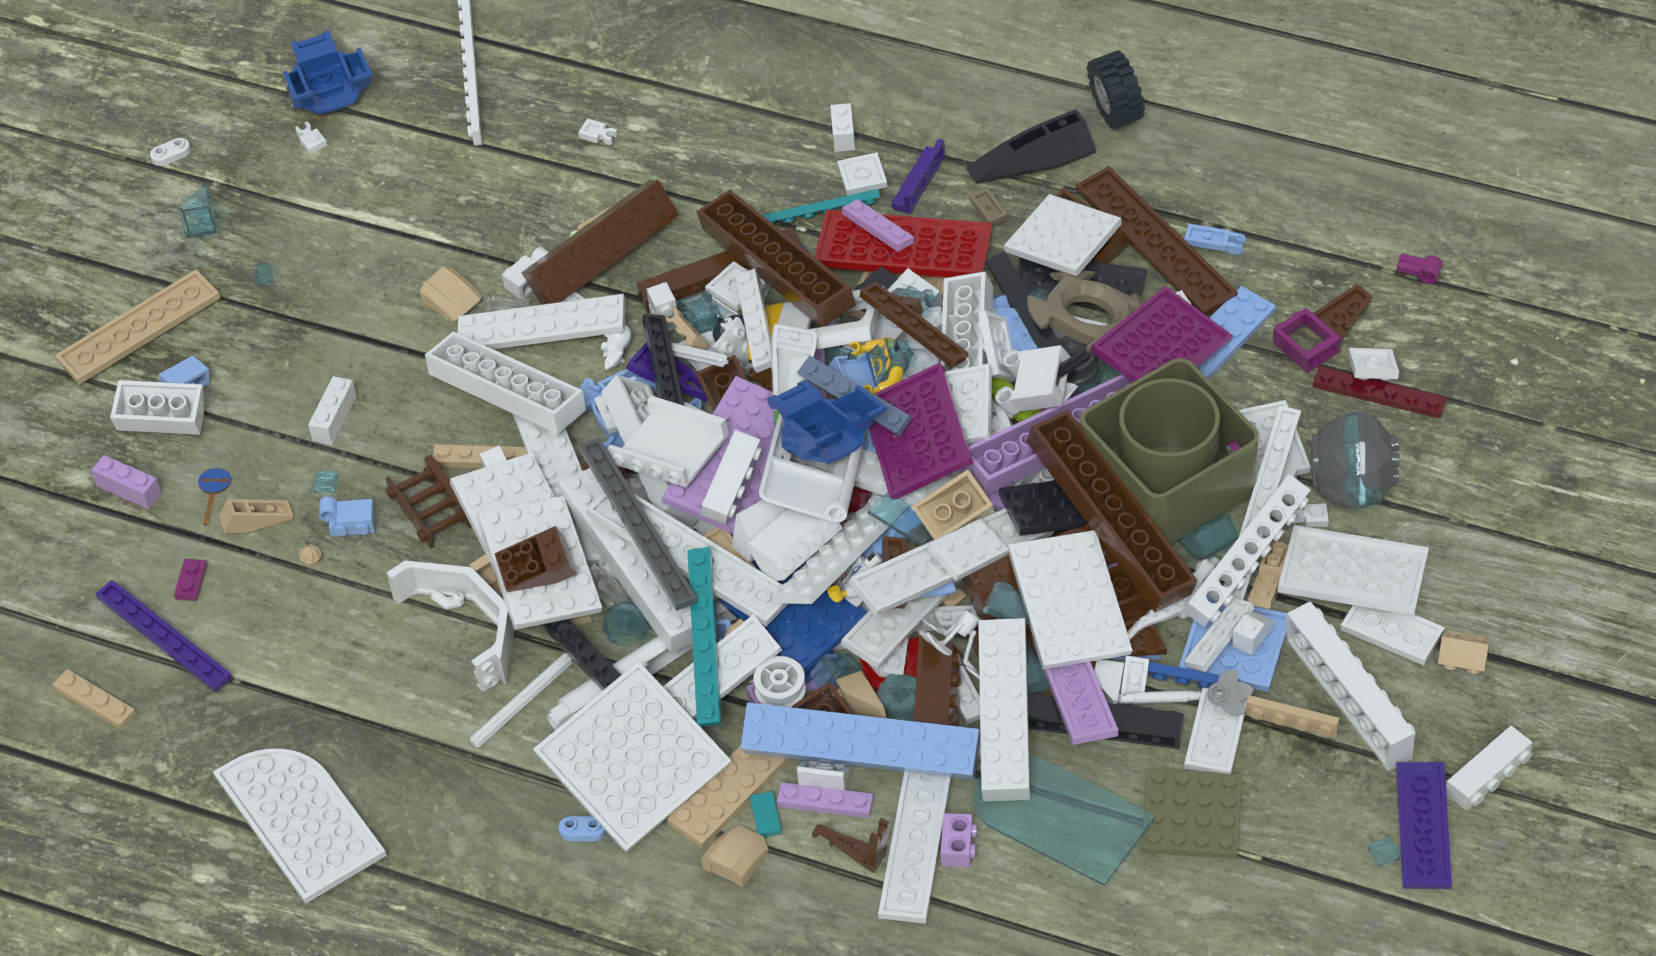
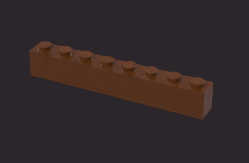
[636,227,803,314]

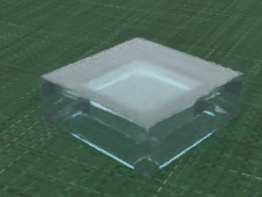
[313,471,338,493]
[1368,837,1401,868]

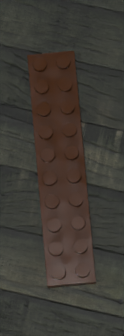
[1075,166,1238,316]

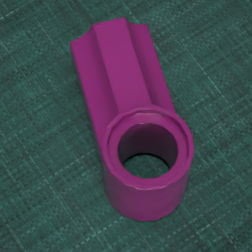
[1397,253,1443,284]

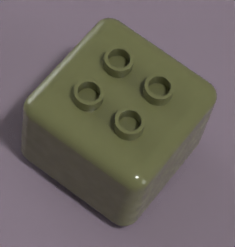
[1080,358,1259,544]

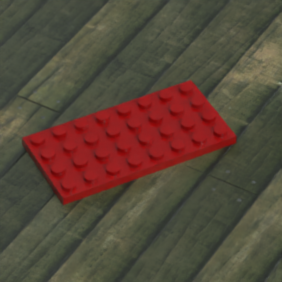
[814,210,993,278]

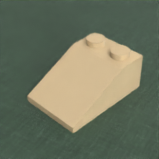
[911,470,995,540]

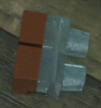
[885,286,935,319]

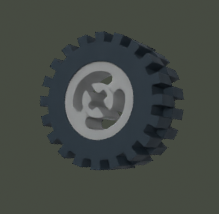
[1087,50,1145,129]

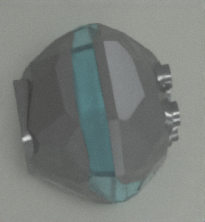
[1311,412,1400,509]

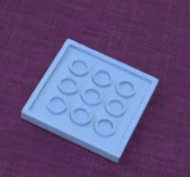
[1179,597,1287,692]

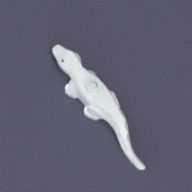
[1127,557,1220,641]

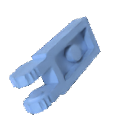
[1184,224,1246,255]

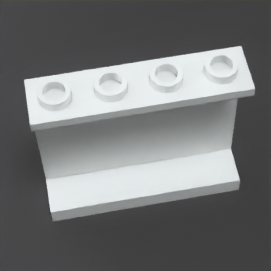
[608,396,729,487]

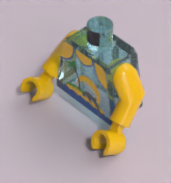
[849,337,909,394]

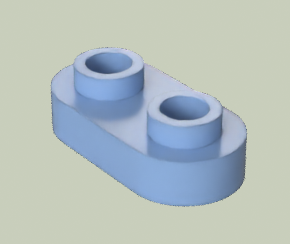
[558,816,606,841]

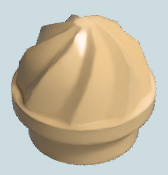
[299,544,321,567]

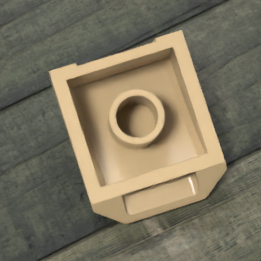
[420,266,482,322]
[701,825,768,888]

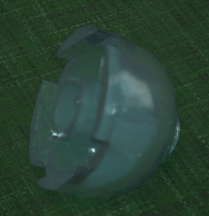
[602,600,648,647]

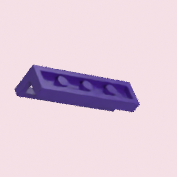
[891,139,945,214]

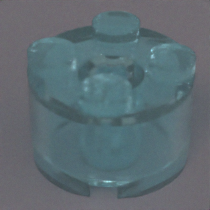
[676,290,721,334]
[878,674,916,722]

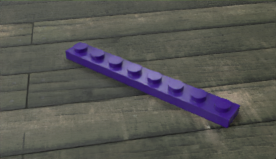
[95,580,232,693]

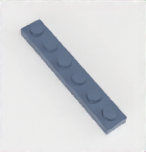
[797,355,912,436]

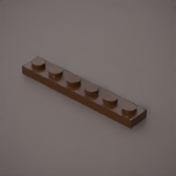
[859,281,968,368]

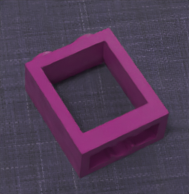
[1273,308,1341,373]

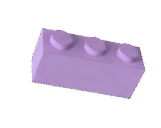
[91,455,162,509]

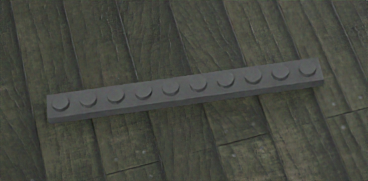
[579,437,697,611]

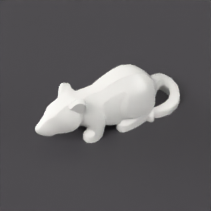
[601,325,632,370]

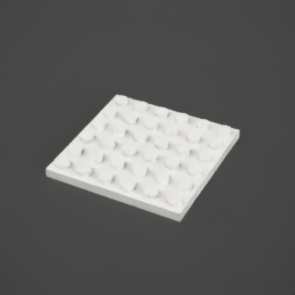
[533,661,732,853]

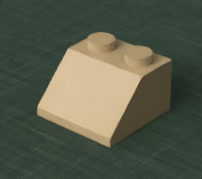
[1438,630,1491,674]

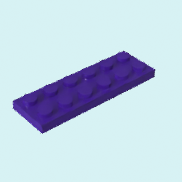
[1396,762,1452,889]

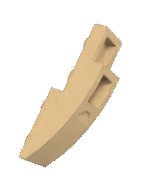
[1248,541,1289,609]

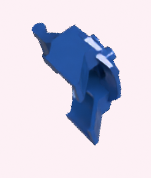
[283,30,373,114]
[767,380,887,464]

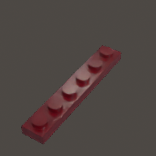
[1313,366,1447,419]

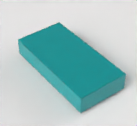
[750,791,782,838]

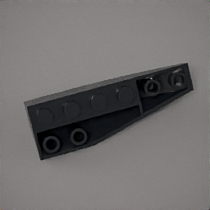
[966,109,1096,184]

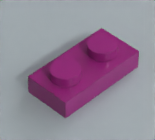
[174,559,208,601]

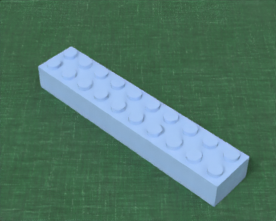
[741,703,981,780]

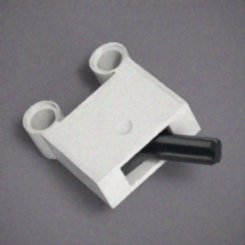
[995,345,1090,415]

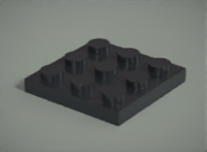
[998,480,1085,536]

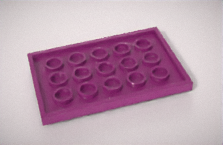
[1090,286,1233,382]
[869,362,974,501]

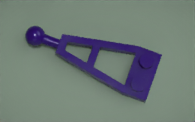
[626,342,708,402]

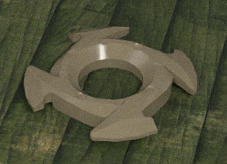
[1027,270,1145,353]

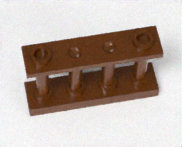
[385,454,472,549]

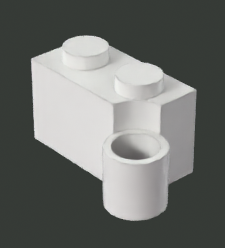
[502,247,549,300]

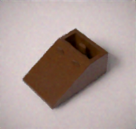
[494,526,577,593]

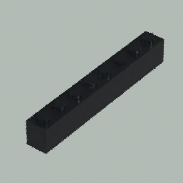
[1028,692,1184,749]

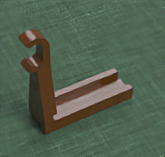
[811,818,890,873]

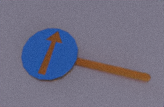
[198,468,231,526]

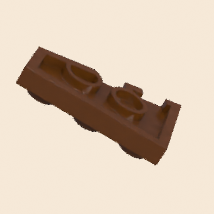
[1313,284,1372,341]

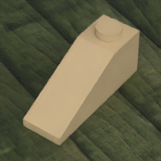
[219,499,294,533]
[836,671,886,718]

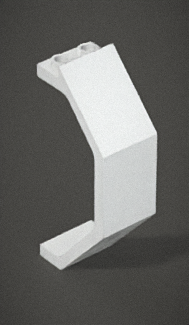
[387,560,515,692]

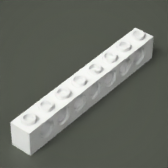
[1183,474,1310,627]

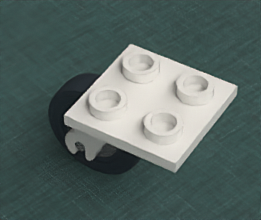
[712,314,748,368]

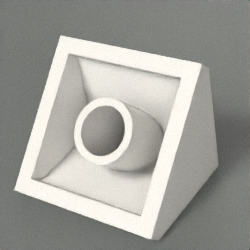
[797,760,851,790]

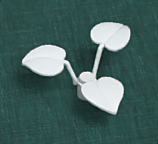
[919,609,981,680]

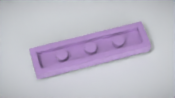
[842,199,914,252]
[777,782,874,818]

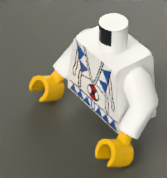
[827,551,883,607]

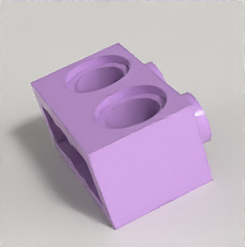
[941,813,977,867]

